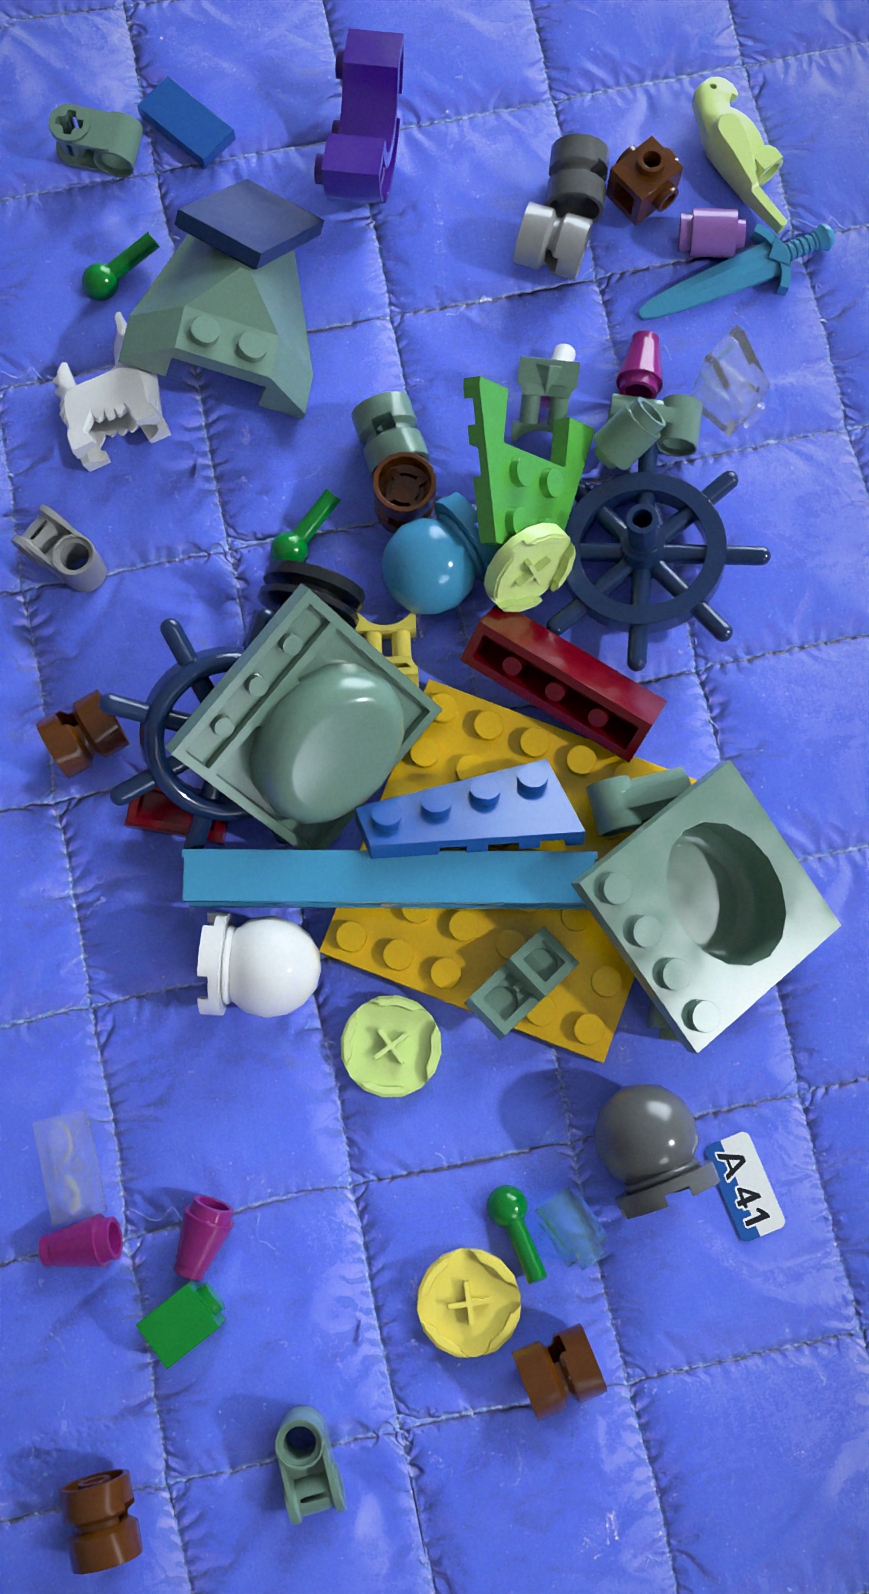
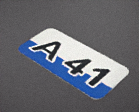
[705,1132,785,1242]

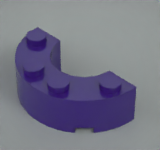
[314,28,404,204]

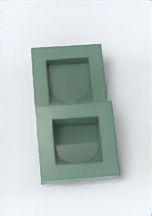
[464,926,579,1040]

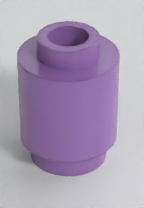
[678,208,746,258]

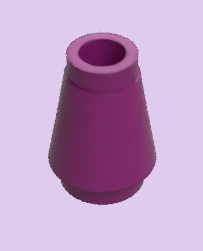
[616,330,663,399]
[173,1195,234,1280]
[39,1213,123,1267]

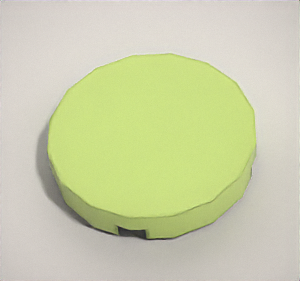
[484,523,576,612]
[341,995,442,1097]

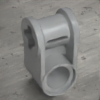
[10,504,107,592]

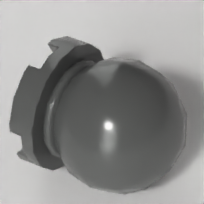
[593,1084,720,1219]

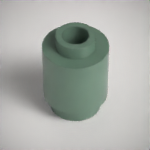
[594,397,666,470]

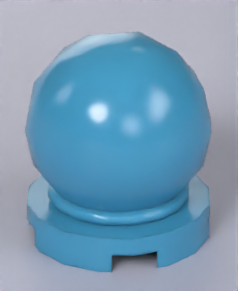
[381,492,499,615]

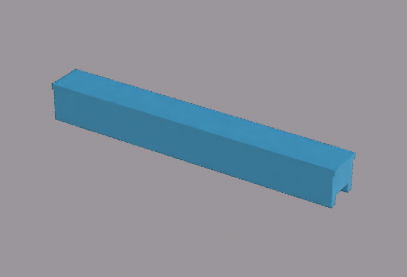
[182,849,598,910]

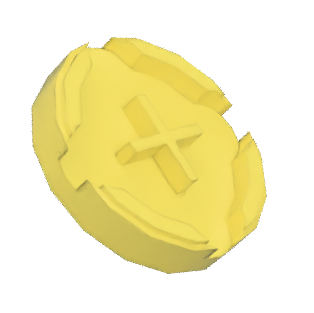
[417,1248,521,1358]

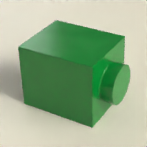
[135,1280,226,1369]

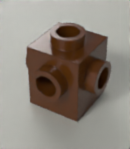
[606,136,683,226]

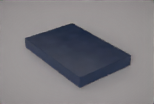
[174,179,325,270]

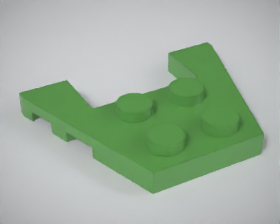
[463,376,594,549]

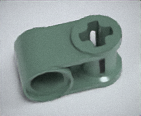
[48,104,143,177]
[275,1406,347,1526]

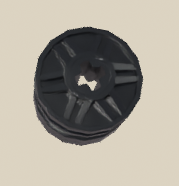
[242,560,366,648]

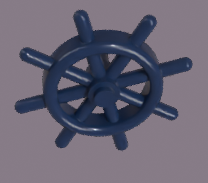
[546,442,771,672]
[99,608,289,849]

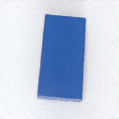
[137,76,236,169]

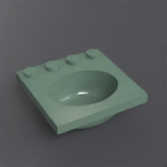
[165,584,443,850]
[571,760,842,1054]

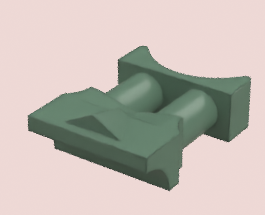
[511,356,580,442]

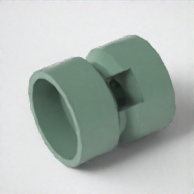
[351,391,429,479]

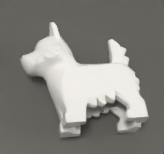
[52,311,171,472]

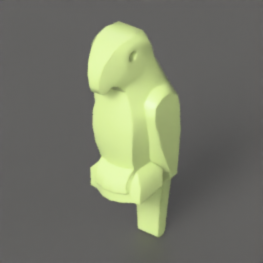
[692,77,787,234]

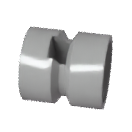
[513,202,593,281]

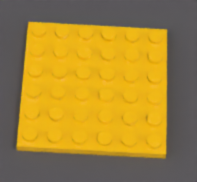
[319,679,697,1064]

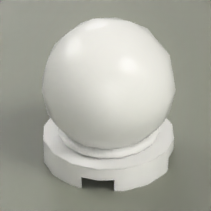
[197,912,321,1018]

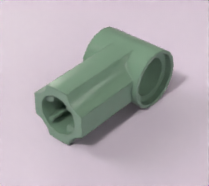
[607,393,703,457]
[586,766,691,837]

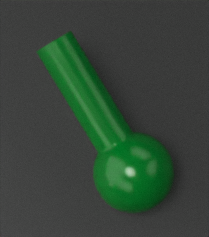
[82,231,160,301]
[270,488,341,562]
[487,1185,548,1285]

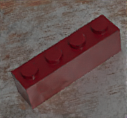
[460,604,667,763]

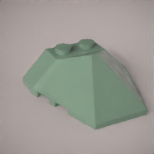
[118,234,313,419]

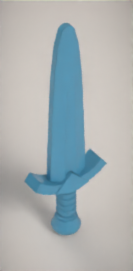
[638,223,835,320]

